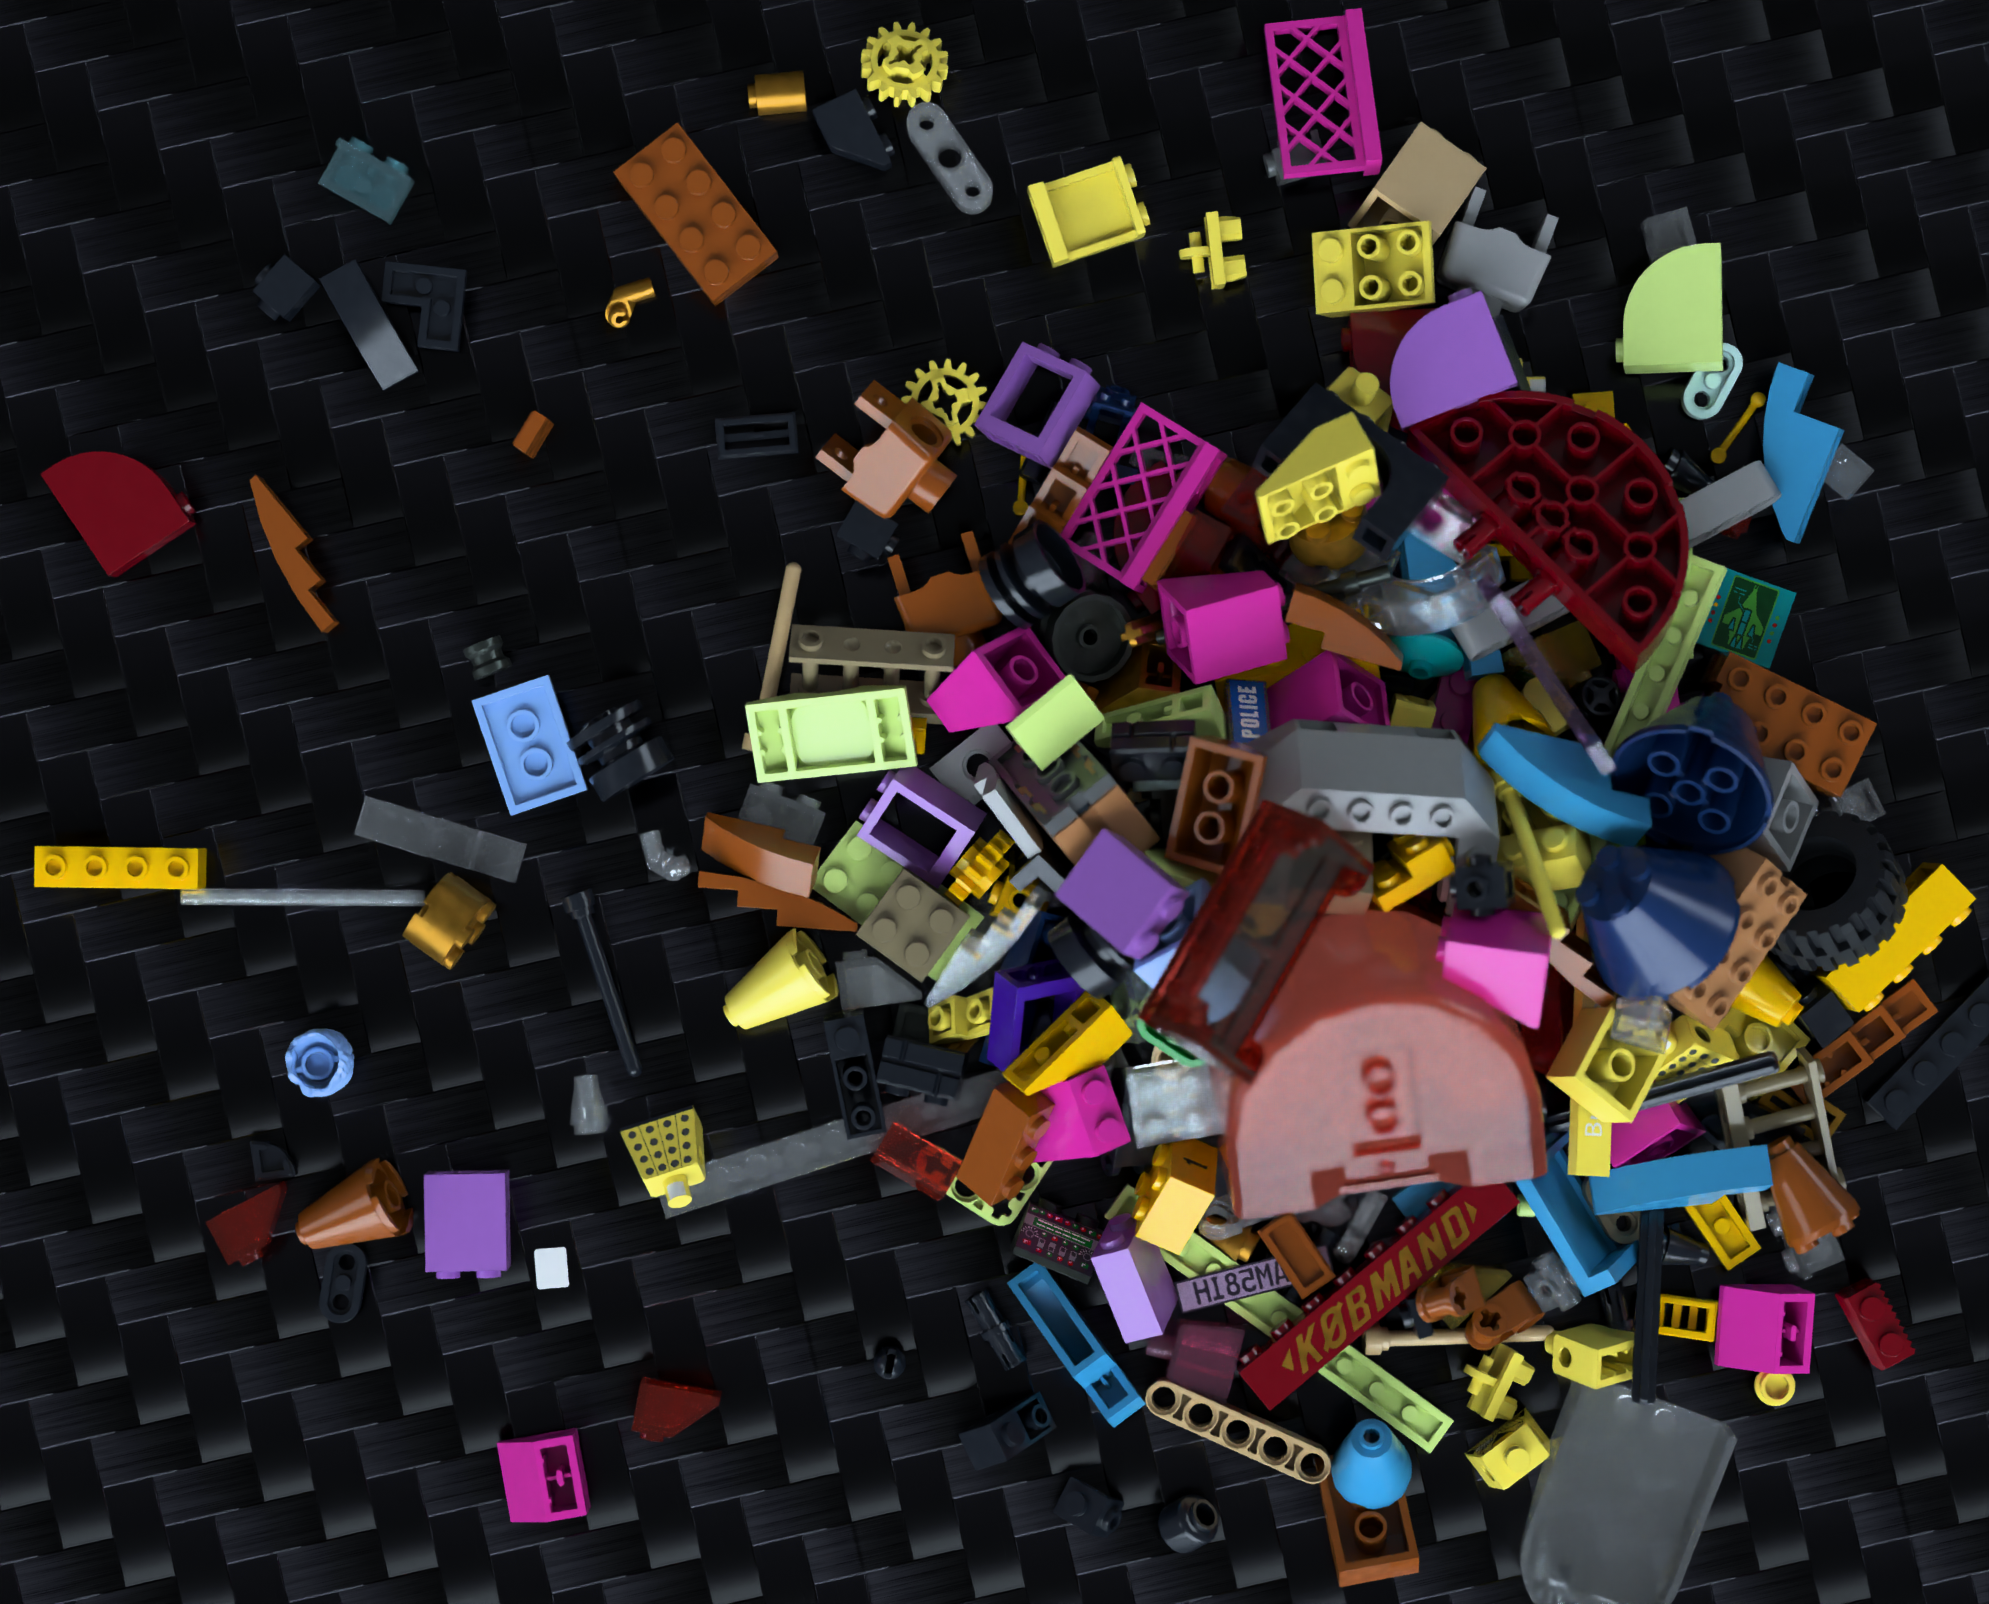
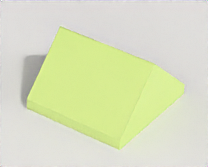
[1006,674,1105,771]

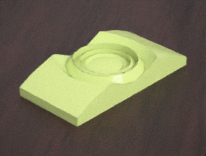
[745,685,918,783]

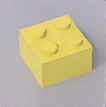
[1546,1007,1668,1123]

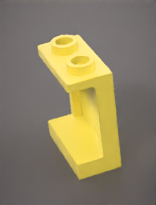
[1027,156,1150,268]

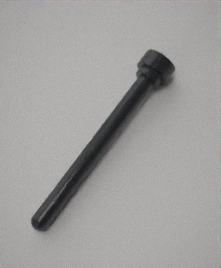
[561,888,642,1077]

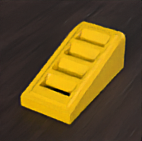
[1633,1293,1719,1342]

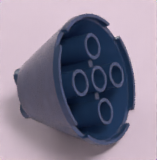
[1610,692,1774,855]
[1575,845,1740,1003]

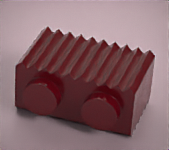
[1835,1277,1916,1371]

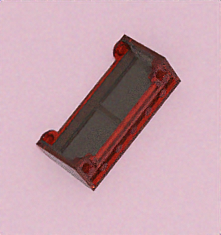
[1137,799,1375,1085]

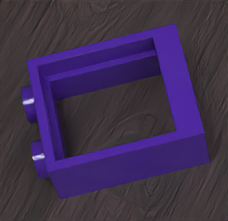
[987,958,1085,1072]

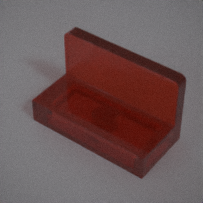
[870,1121,963,1201]

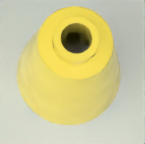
[723,928,839,1030]

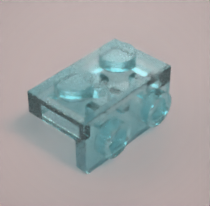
[318,137,415,224]

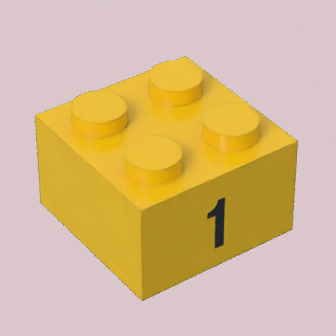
[1132,1130,1218,1255]

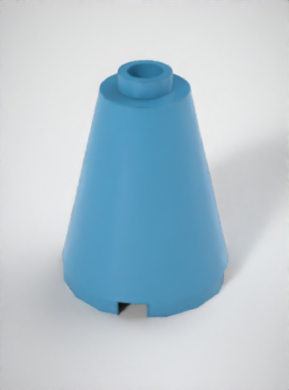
[1331,1419,1412,1509]

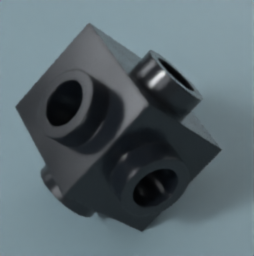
[1449,855,1516,916]

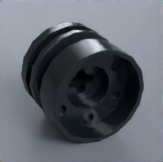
[978,520,1086,630]
[567,699,675,802]
[1048,915,1135,1000]

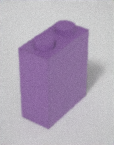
[1055,828,1190,960]
[424,1170,511,1279]
[1091,1213,1178,1344]

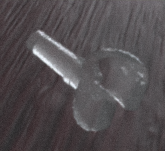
[1129,448,1189,470]

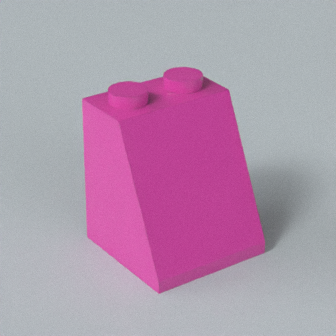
[1157,570,1290,685]
[926,627,1066,733]
[1264,650,1391,732]
[1436,902,1552,1028]
[1033,1064,1131,1163]
[1610,1080,1706,1168]

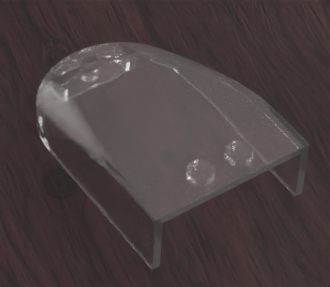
[1520,1381,1737,1604]

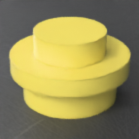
[1754,1372,1795,1406]

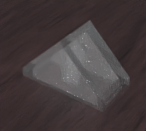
[1610,996,1672,1054]

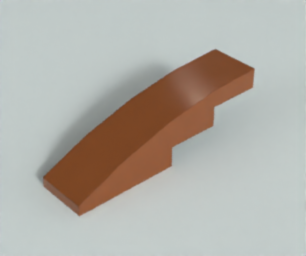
[1008,426,1113,545]
[250,475,339,633]
[698,870,859,932]
[1509,875,1615,1007]
[1791,978,1938,1104]

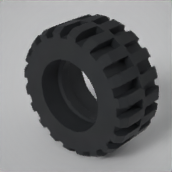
[1770,811,1908,971]

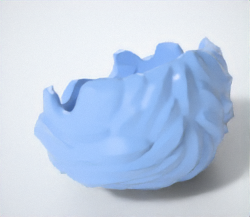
[285,1029,354,1098]

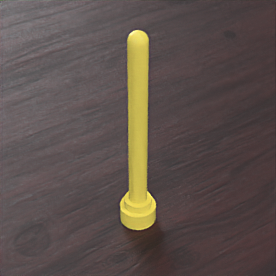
[1490,770,1566,939]

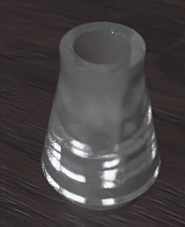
[569,1075,610,1135]

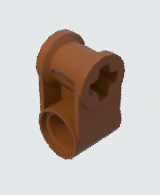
[1416,1265,1486,1323]
[1464,1280,1545,1351]

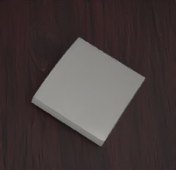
[974,762,1043,859]

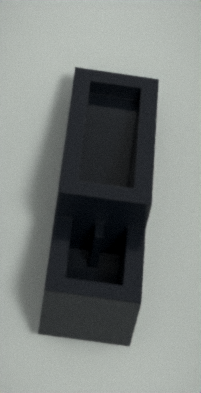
[320,260,419,391]

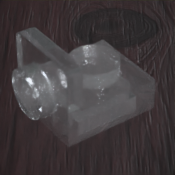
[1815,778,1886,822]

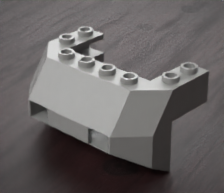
[1235,719,1500,915]

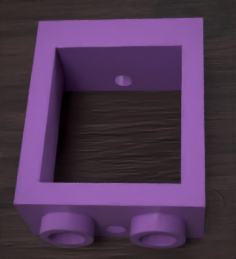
[974,341,1101,469]
[857,767,987,889]

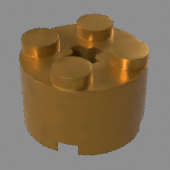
[1288,504,1367,570]
[403,872,496,970]

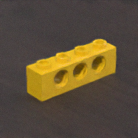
[34,846,207,889]

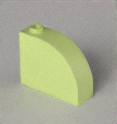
[1616,243,1723,374]

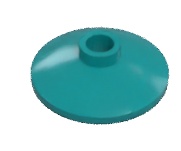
[1389,630,1464,679]

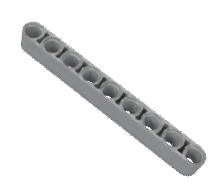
[1450,460,1782,662]

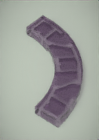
[1477,574,1617,776]

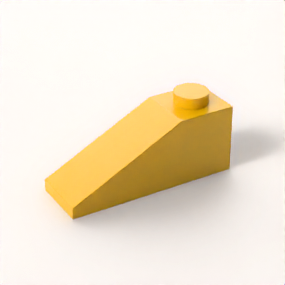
[1002,991,1133,1096]

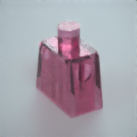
[1146,1319,1246,1405]

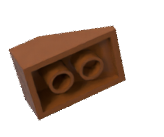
[1315,1454,1419,1587]

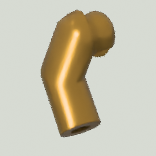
[605,277,656,328]

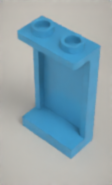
[1509,1130,1639,1297]

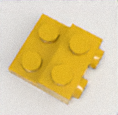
[1371,834,1456,912]

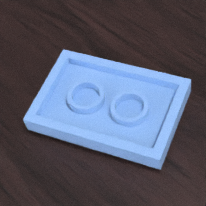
[472,675,588,816]

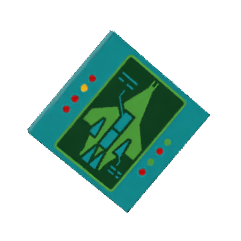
[1696,568,1796,669]

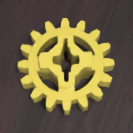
[861,22,948,108]
[901,359,987,446]

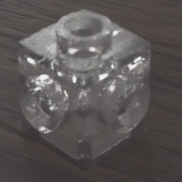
[1523,1250,1582,1313]

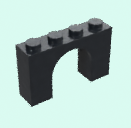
[1252,382,1449,562]

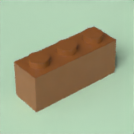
[956,1081,1055,1207]

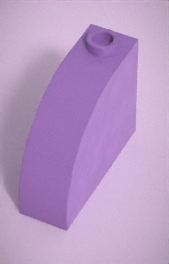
[1390,288,1518,431]

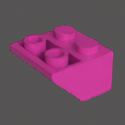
[1714,1284,1815,1374]
[497,1428,591,1522]

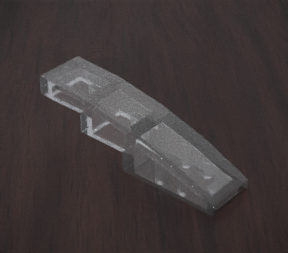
[354,796,527,883]
[923,885,1051,1008]

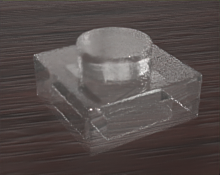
[1824,443,1875,501]

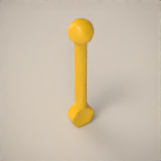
[1710,392,1766,464]
[1013,432,1031,516]

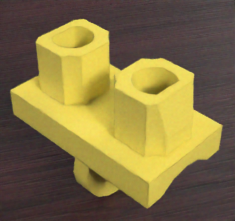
[1179,211,1247,290]
[1463,1343,1535,1422]

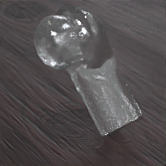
[640,830,691,881]

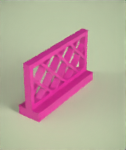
[1264,8,1382,179]
[1061,402,1227,594]

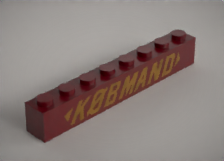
[1236,1162,1520,1411]

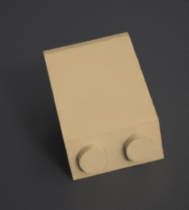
[1348,122,1487,246]

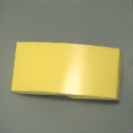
[928,987,994,1045]

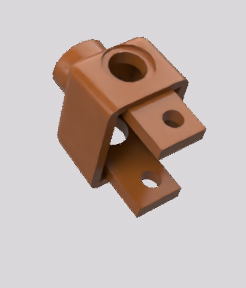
[815,380,958,519]
[887,531,1003,668]

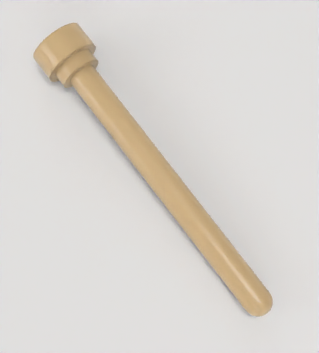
[741,562,801,751]
[1361,1323,1554,1356]

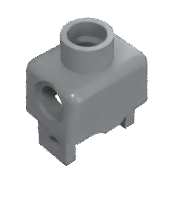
[1436,186,1559,317]

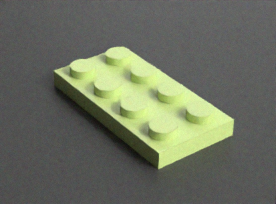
[813,820,985,981]

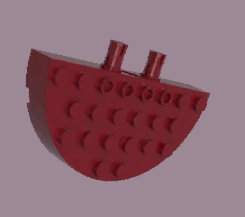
[1406,391,1689,674]

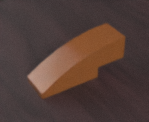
[1285,582,1404,671]
[702,812,821,898]

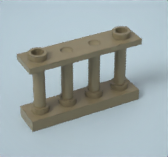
[789,624,955,725]
[1714,1047,1846,1232]

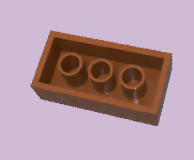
[613,122,779,306]

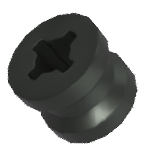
[463,635,512,680]

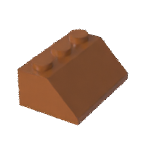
[1164,736,1268,879]

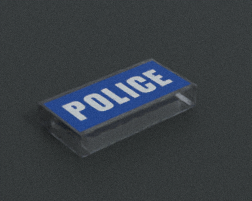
[1223,679,1271,744]

